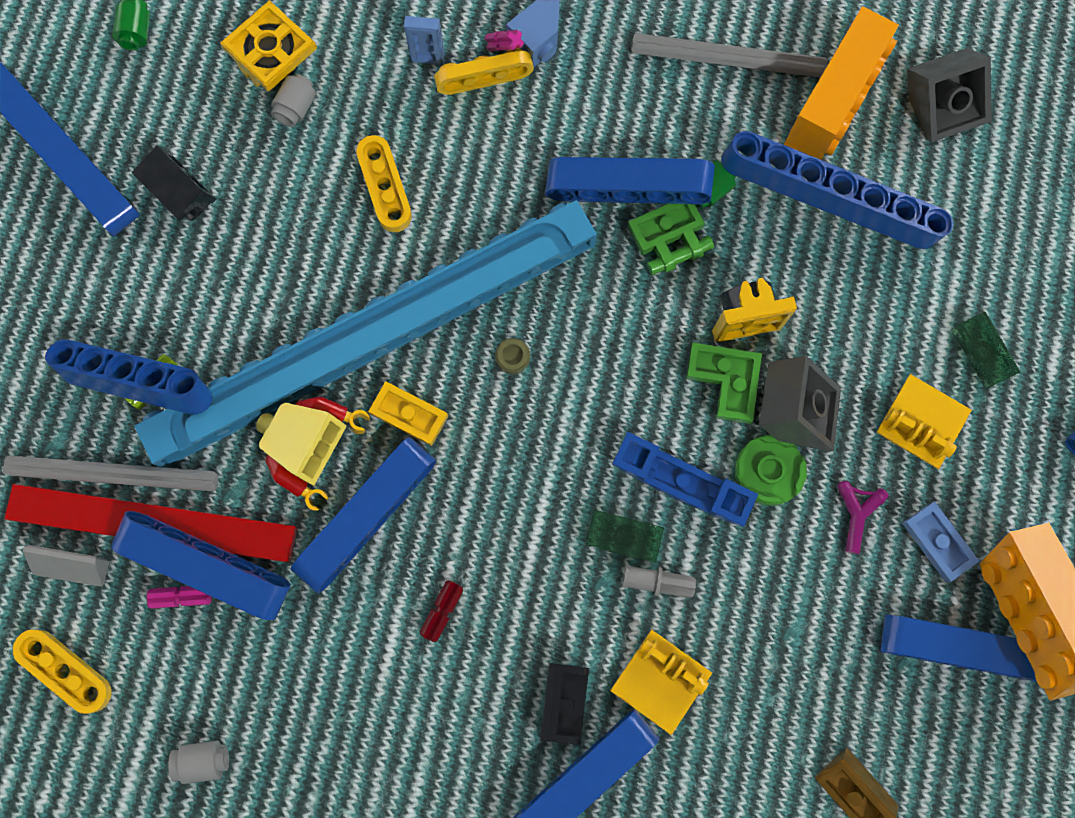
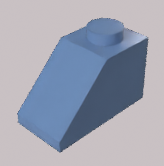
[506,0,560,67]

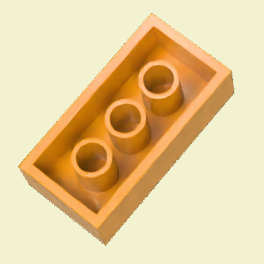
[784,6,899,160]
[979,523,1075,701]

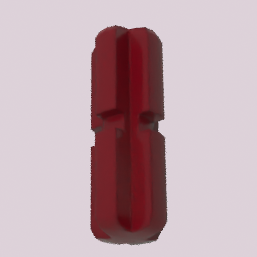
[420,580,463,642]

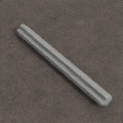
[632,33,828,78]
[3,455,218,491]

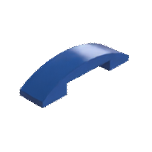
[612,432,758,527]

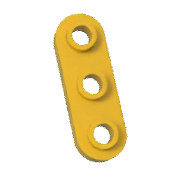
[434,48,534,95]
[356,135,412,232]
[13,630,111,714]

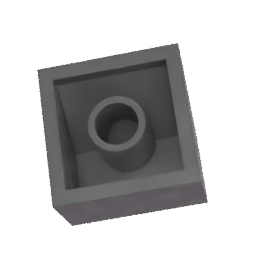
[907,48,992,143]
[759,356,841,452]

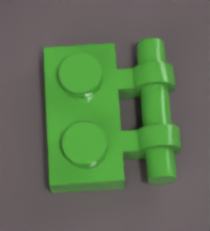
[627,204,714,275]

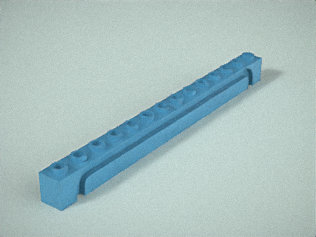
[134,200,597,468]

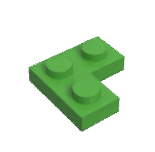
[686,342,762,424]

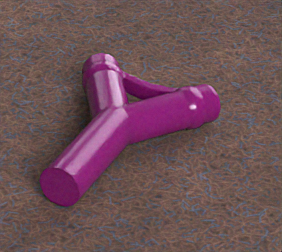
[837,480,889,555]

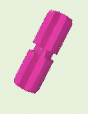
[484,29,524,52]
[147,586,212,608]

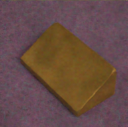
[815,748,898,818]

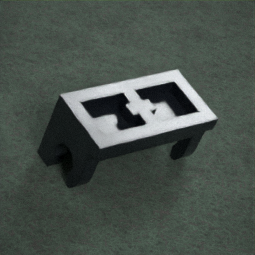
[131,145,216,221]
[540,663,589,745]

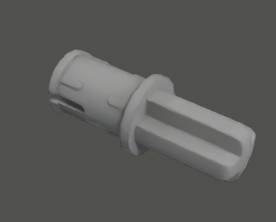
[622,564,696,598]

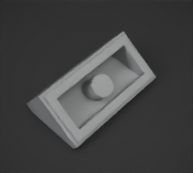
[23,545,110,586]

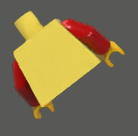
[256,397,370,510]

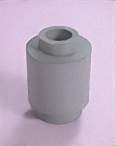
[271,74,316,127]
[168,740,229,784]

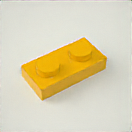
[368,381,448,446]

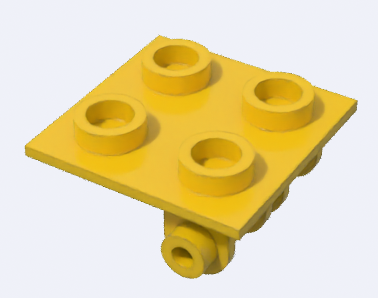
[876,374,972,469]
[610,629,712,735]

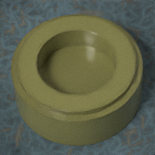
[495,338,530,375]

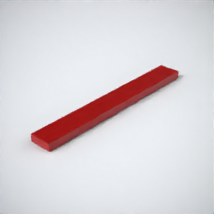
[4,484,298,563]

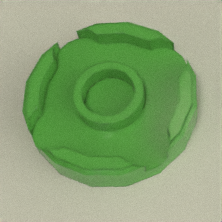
[735,435,807,506]

